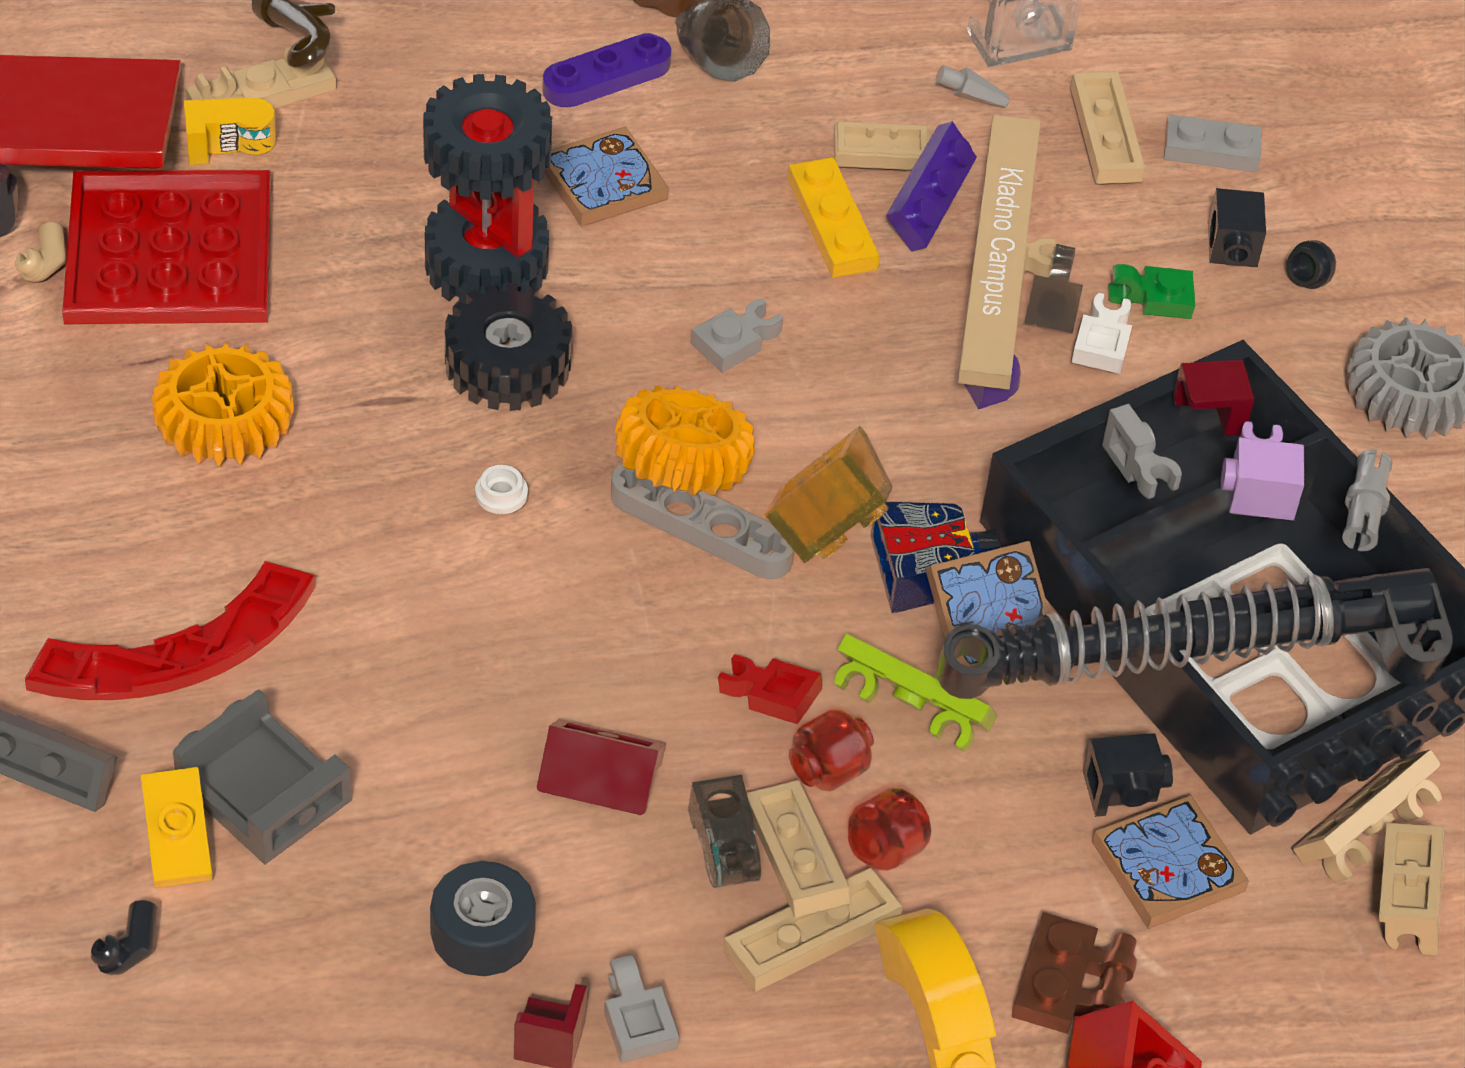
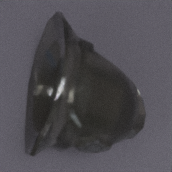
[675,0,770,82]

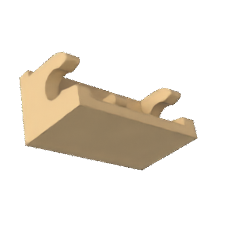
[1379,823,1444,956]

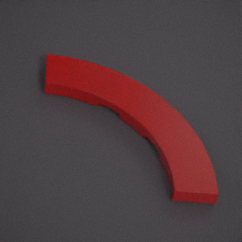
[25,561,316,700]

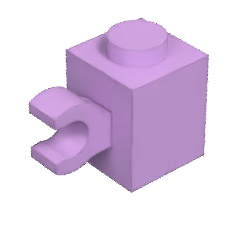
[1221,421,1304,520]

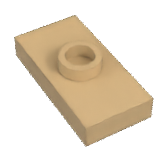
[834,121,930,170]

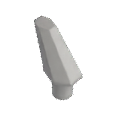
[936,65,1010,108]

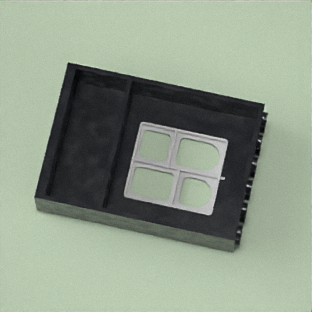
[980,339,1465,835]

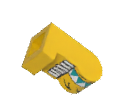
[184,98,276,165]

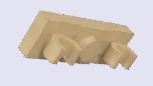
[185,47,336,108]
[1292,749,1442,882]

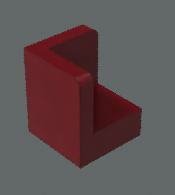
[1173,360,1255,436]
[514,983,587,1068]

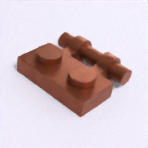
[1012,912,1137,1034]

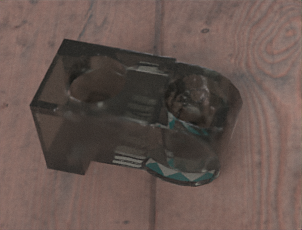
[688,775,761,888]

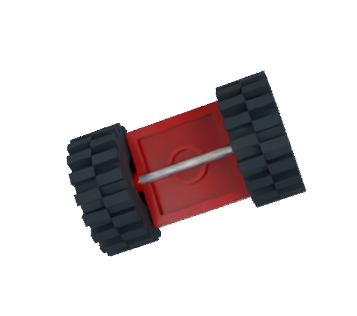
[423,74,552,304]

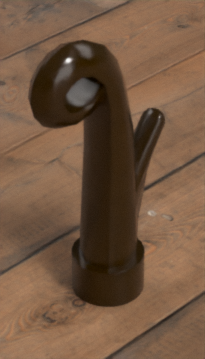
[252,0,335,69]

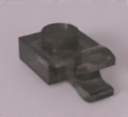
[1023,244,1083,335]

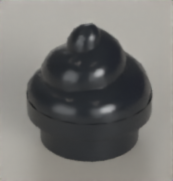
[1287,240,1337,289]

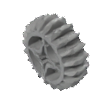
[1347,317,1465,440]

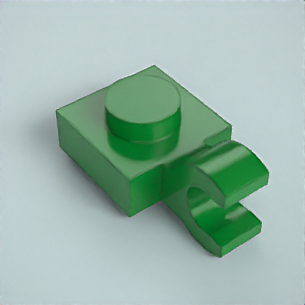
[1108,264,1196,319]

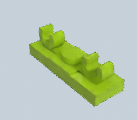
[835,633,998,752]

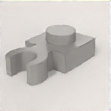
[690,299,783,373]

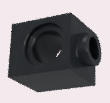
[1208,188,1266,267]

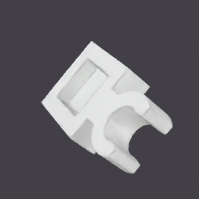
[1071,293,1132,374]

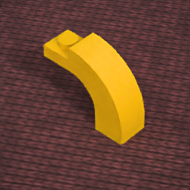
[874,909,997,1068]

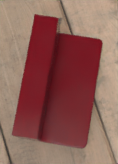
[537,719,666,815]

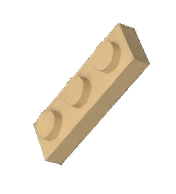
[1070,72,1145,184]
[745,780,851,918]
[724,868,903,992]

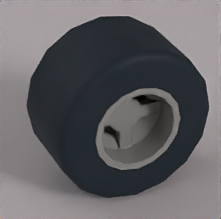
[430,861,536,977]

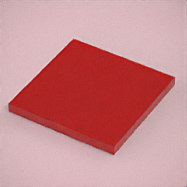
[0,55,181,169]
[62,170,271,325]

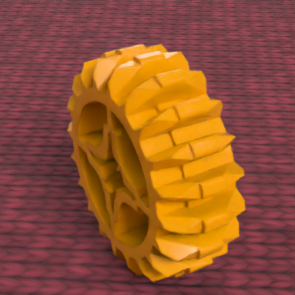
[152,341,294,467]
[614,385,755,496]

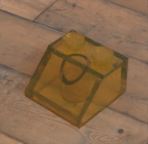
[764,426,893,563]

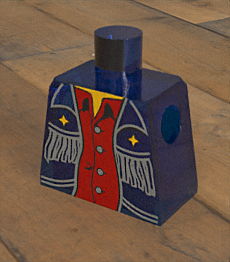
[870,502,1000,613]

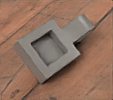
[1102,404,1182,499]
[604,955,679,1063]

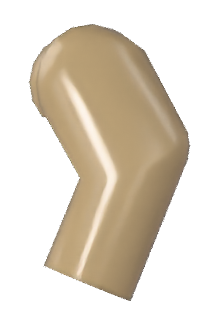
[15,222,67,282]

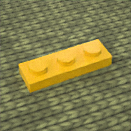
[787,157,880,278]

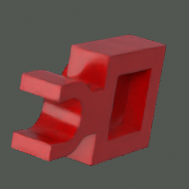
[718,654,823,725]

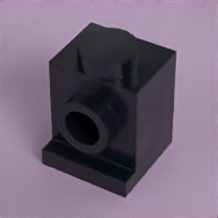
[1083,733,1173,817]

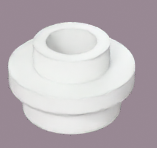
[475,465,528,514]

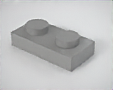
[1164,114,1262,172]

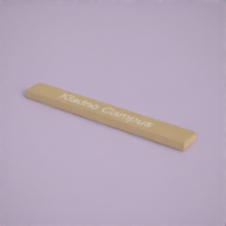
[958,115,1041,389]

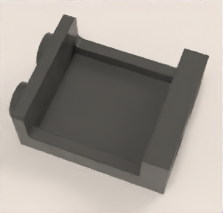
[173,690,352,865]

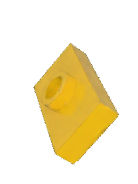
[141,767,213,889]

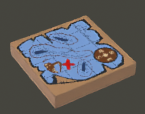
[545,126,669,227]
[925,541,1050,667]
[1092,795,1249,929]

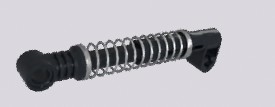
[937,567,1453,699]

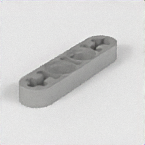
[611,463,795,579]

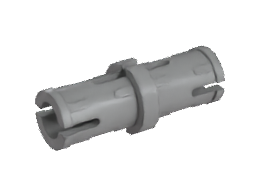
[1342,449,1393,551]

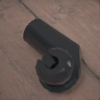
[91,900,158,975]

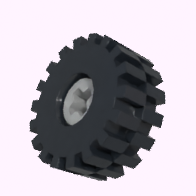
[444,283,572,411]

